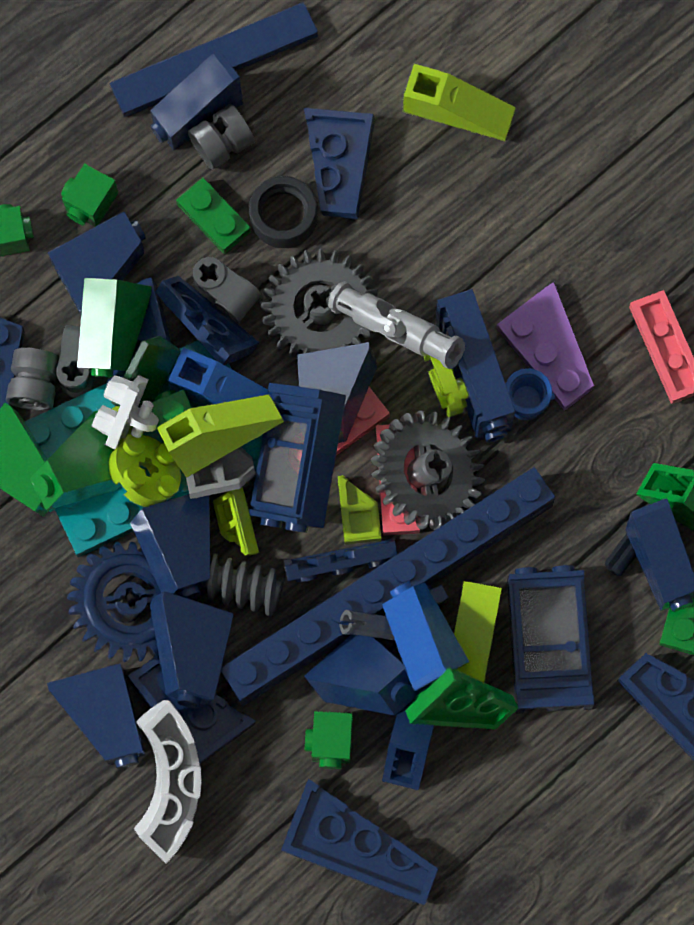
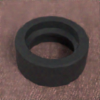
[249,176,317,248]

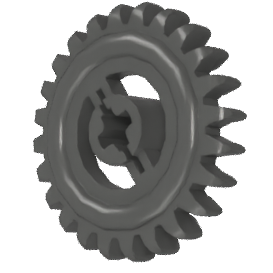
[261,248,378,358]
[371,410,485,530]

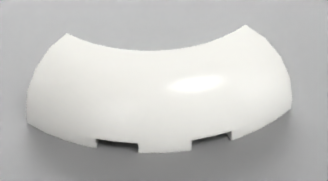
[134,700,201,863]

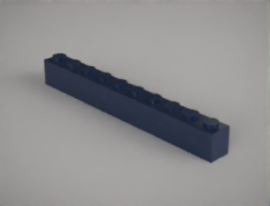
[221,467,555,707]

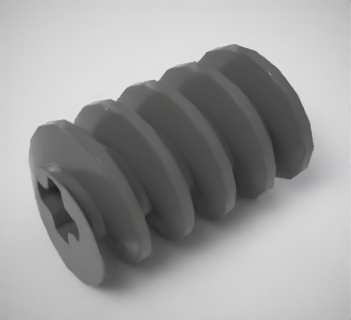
[203,553,285,617]

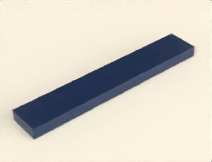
[110,2,318,118]

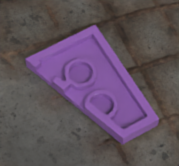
[496,282,594,411]

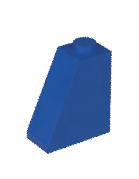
[382,581,469,690]

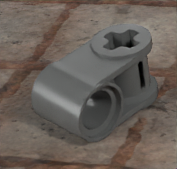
[193,257,262,324]
[57,325,95,398]

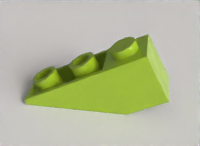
[403,64,515,141]
[157,394,284,478]

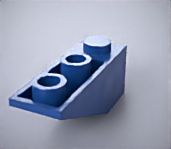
[168,347,272,406]

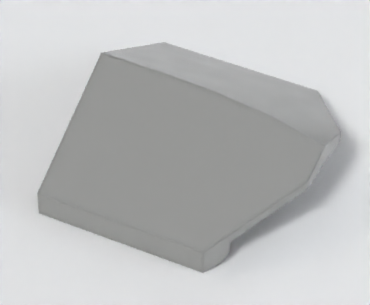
[187,447,255,499]

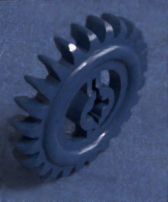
[67,542,161,663]

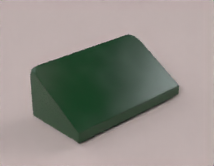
[111,336,180,408]

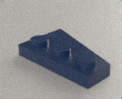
[304,108,375,219]
[284,539,397,582]
[617,653,694,761]
[127,655,256,765]

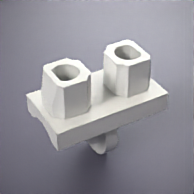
[92,375,159,449]

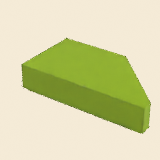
[338,475,381,545]
[213,488,259,555]

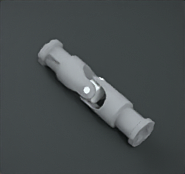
[328,281,465,369]

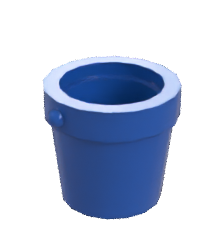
[506,368,555,420]

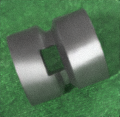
[188,104,255,170]
[6,348,60,411]

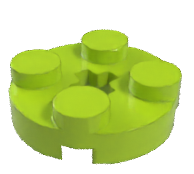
[424,355,468,418]
[109,434,181,507]

